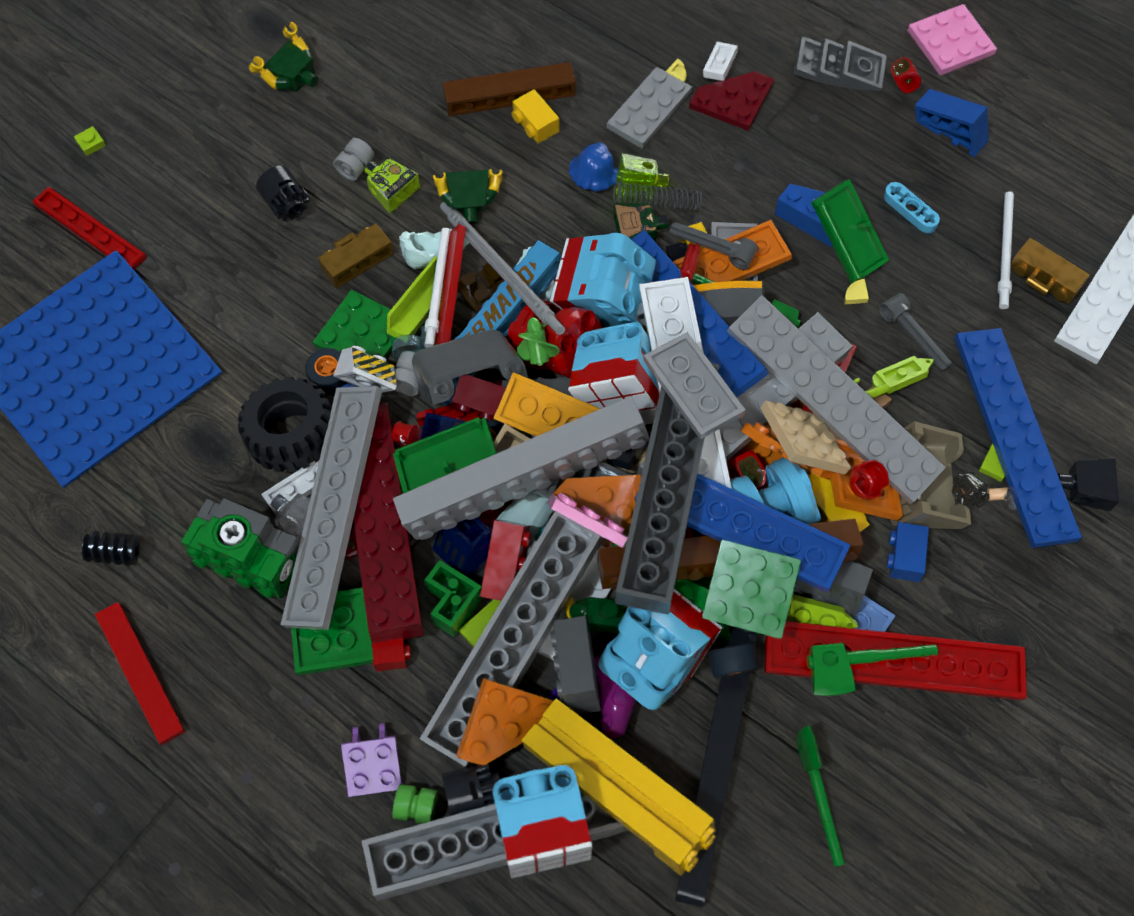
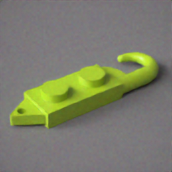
[853,356,934,399]
[787,595,858,629]

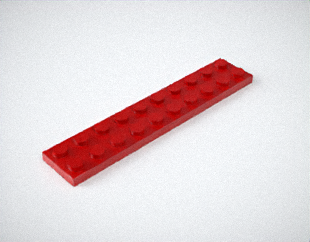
[764,621,1027,701]

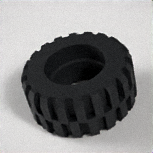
[238,377,332,472]

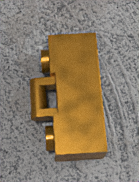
[318,224,394,289]
[1010,238,1090,304]

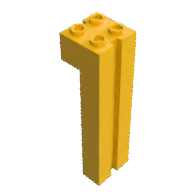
[521,699,716,876]

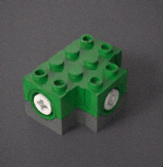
[181,498,299,599]

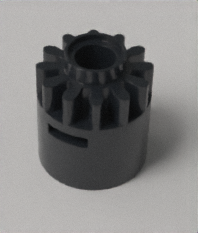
[256,166,310,221]
[442,763,503,815]

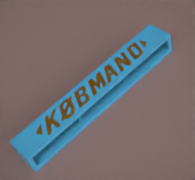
[440,240,561,406]

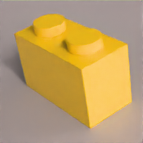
[512,90,559,144]

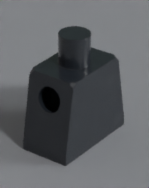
[1058,458,1119,511]

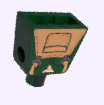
[614,204,668,242]

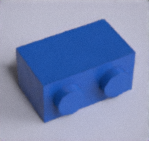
[886,522,929,582]

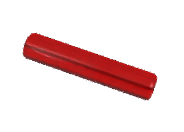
[680,242,700,281]

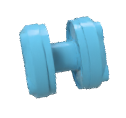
[730,457,821,524]

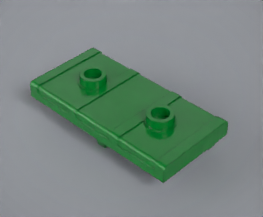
[811,179,889,284]
[393,417,497,494]

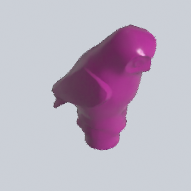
[594,655,636,739]

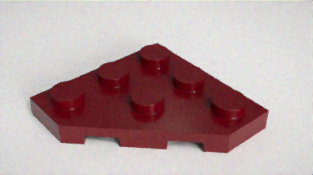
[689,71,774,131]

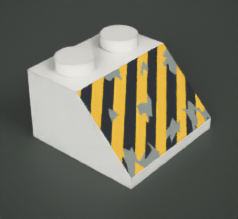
[333,346,397,393]

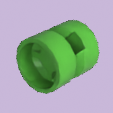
[393,784,438,824]

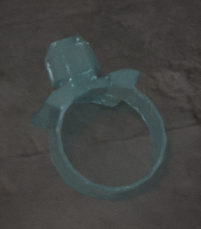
[392,325,426,359]

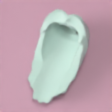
[399,229,470,269]
[496,491,554,541]

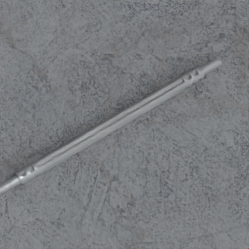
[440,202,565,335]

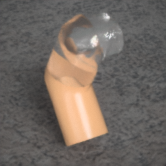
[986,487,1017,510]

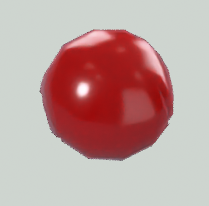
[849,460,889,501]

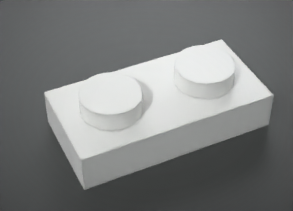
[703,42,737,81]

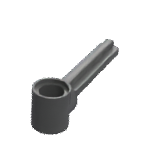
[669,222,759,270]
[879,293,952,371]

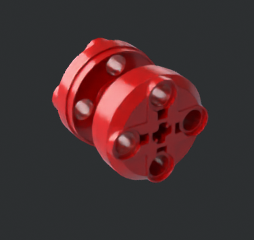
[508,299,602,378]

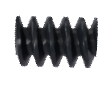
[82,531,140,566]

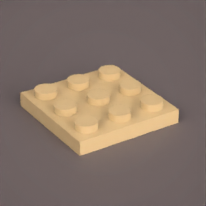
[760,400,851,475]

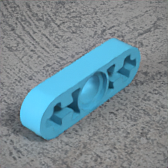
[884,182,940,233]

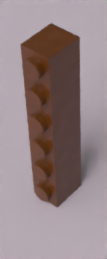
[443,62,576,117]

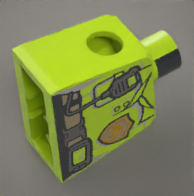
[365,159,420,214]

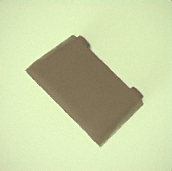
[890,421,971,529]

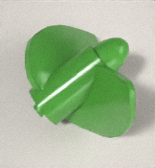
[517,317,560,366]

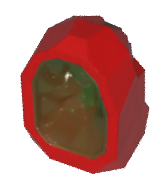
[891,57,921,93]
[728,449,766,491]

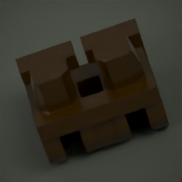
[457,263,505,314]

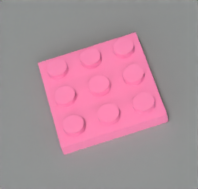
[907,4,997,76]
[547,492,628,547]

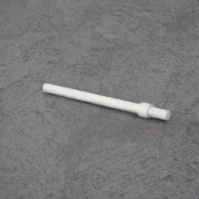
[997,192,1014,309]
[424,228,451,348]

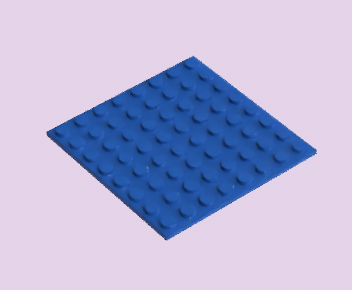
[0,250,222,489]

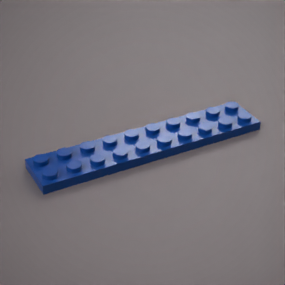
[631,230,768,398]
[954,328,1082,548]

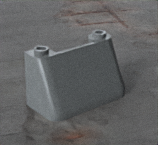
[412,330,528,405]

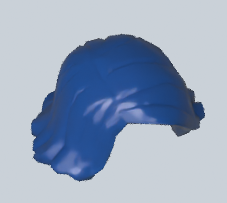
[569,142,619,191]

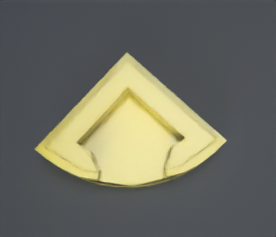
[666,59,686,82]
[844,279,869,305]

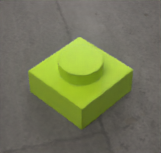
[74,126,106,156]

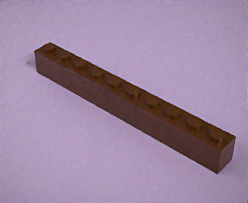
[597,518,864,590]

